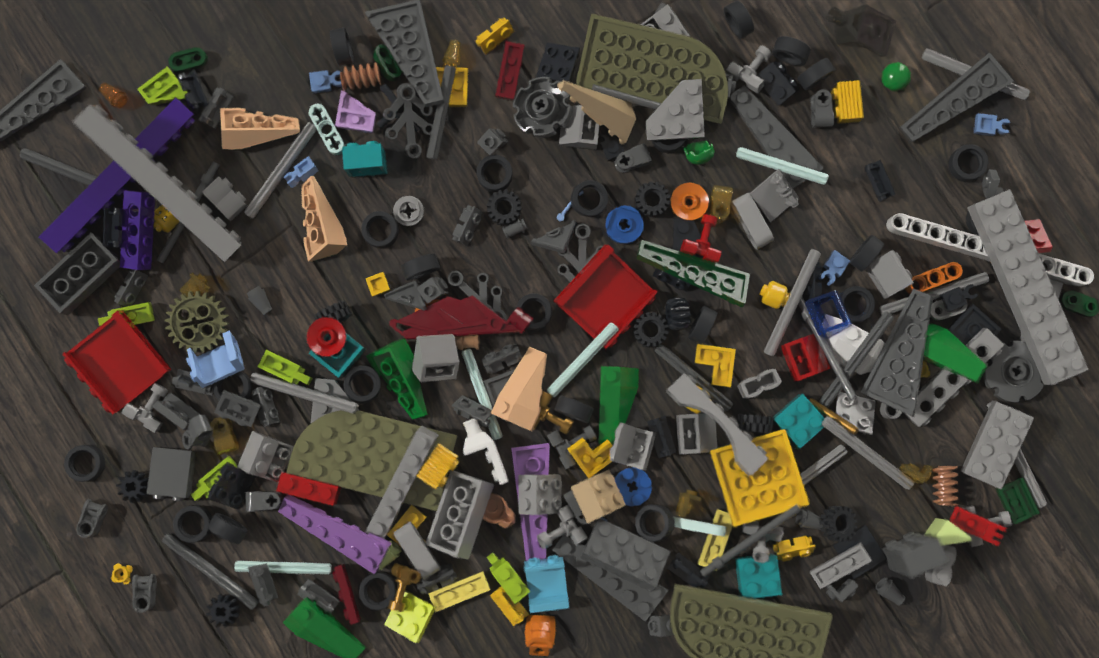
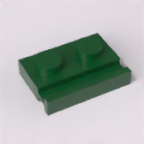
[995,477,1040,525]

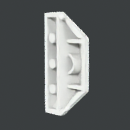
[819,314,885,375]

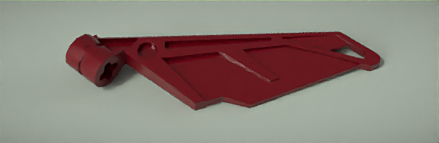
[389,295,534,340]

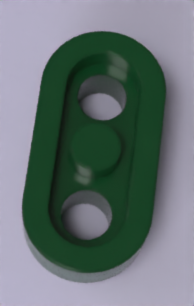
[373,44,402,81]
[168,47,208,73]
[1060,290,1099,317]

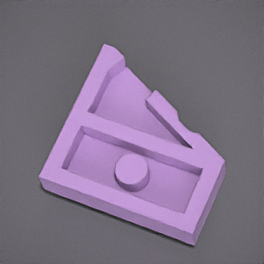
[335,90,376,133]

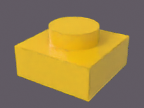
[365,272,390,297]

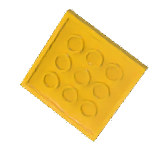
[710,429,809,527]

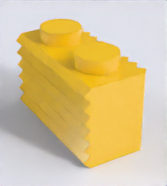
[832,80,864,123]
[416,443,459,489]

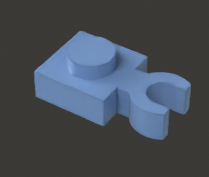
[309,70,342,93]
[974,113,1010,136]
[284,156,318,188]
[819,250,850,286]

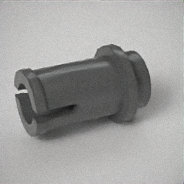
[502,219,528,239]

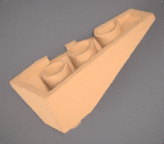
[220,108,300,150]
[301,176,347,261]
[491,347,547,431]

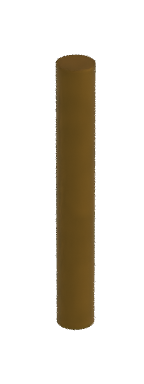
[809,398,859,435]

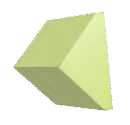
[925,518,971,545]

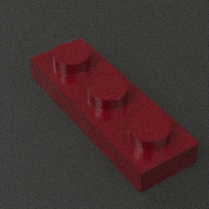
[495,41,525,101]
[333,564,361,624]

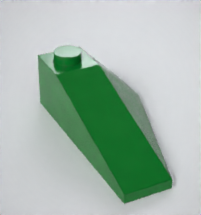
[923,323,987,383]
[366,338,427,419]
[598,366,639,445]

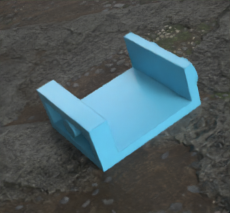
[524,555,569,613]

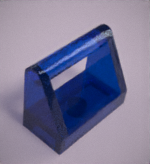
[804,290,852,339]

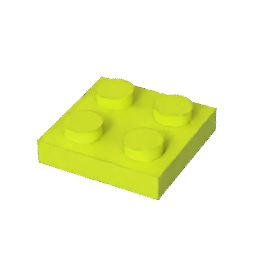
[384,590,436,643]

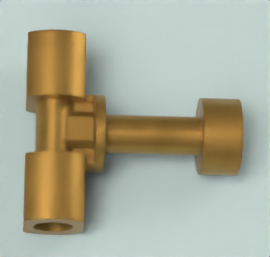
[533,391,574,435]
[388,563,420,612]

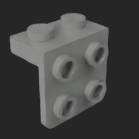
[610,423,656,471]
[519,474,562,515]

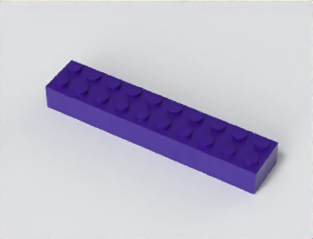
[39,98,195,253]

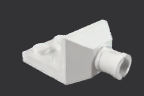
[463,418,509,484]

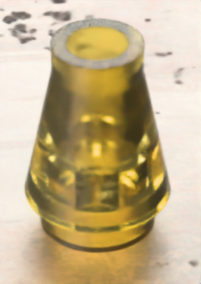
[442,40,461,68]

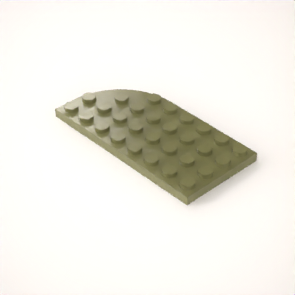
[575,13,728,124]
[286,410,457,511]
[670,584,832,658]

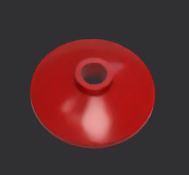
[307,317,346,356]

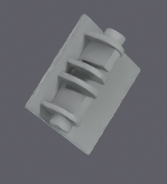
[750,169,799,222]
[835,392,876,435]

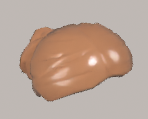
[483,494,516,528]

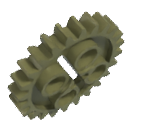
[165,291,229,353]

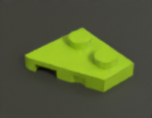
[137,66,188,106]

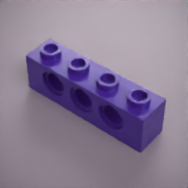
[120,190,155,270]

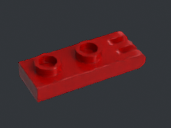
[949,506,1007,546]

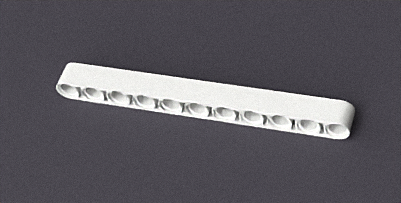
[886,213,1094,287]

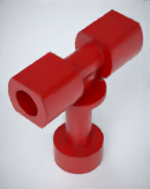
[680,214,721,263]

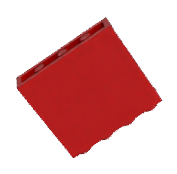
[553,245,658,349]
[62,310,172,415]

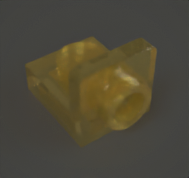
[179,272,211,297]
[899,463,933,484]
[675,490,702,517]

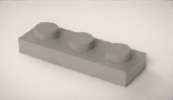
[810,543,872,589]

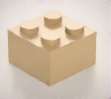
[571,470,625,523]

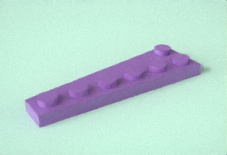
[511,443,550,561]
[278,494,391,574]

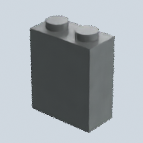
[147,447,196,501]

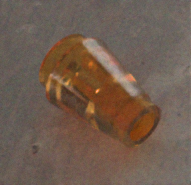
[99,83,128,108]

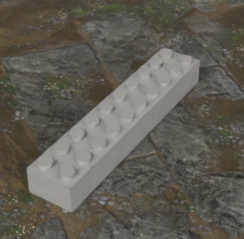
[73,105,241,262]
[967,190,1089,385]

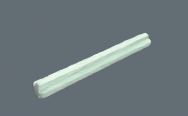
[736,147,829,185]
[547,322,619,397]
[462,349,503,440]
[235,561,332,574]

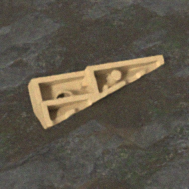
[557,81,636,145]

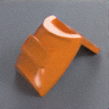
[525,615,556,656]

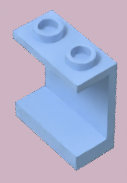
[186,331,245,388]

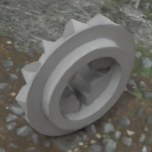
[393,196,424,226]

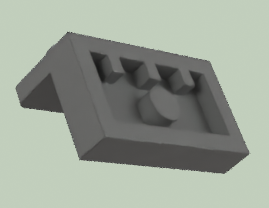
[214,390,261,427]
[152,392,200,430]

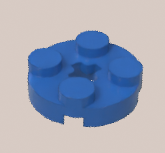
[605,206,644,244]
[615,467,652,506]

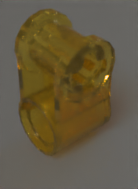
[710,185,733,223]
[210,417,239,455]

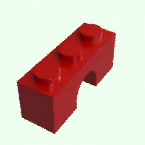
[276,472,341,506]

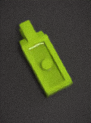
[98,302,155,326]
[258,350,313,385]
[191,456,238,501]
[487,552,531,604]

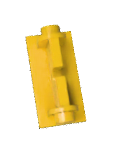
[475,18,514,55]
[773,536,815,561]
[490,586,529,626]

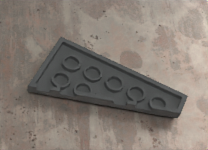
[365,0,444,107]
[861,289,933,417]

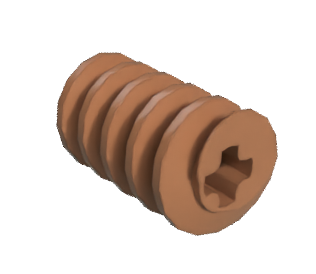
[340,62,381,91]
[932,466,958,506]

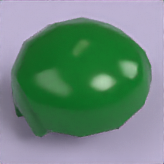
[881,62,911,91]
[684,141,715,165]

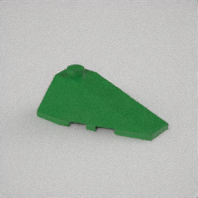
[283,597,366,658]

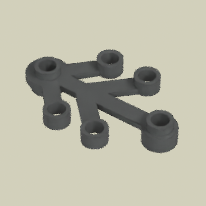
[383,83,433,158]
[557,224,603,282]
[448,271,507,321]

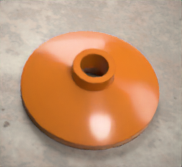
[671,183,709,221]

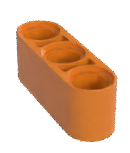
[905,262,963,294]

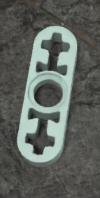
[309,104,345,155]
[673,516,726,537]

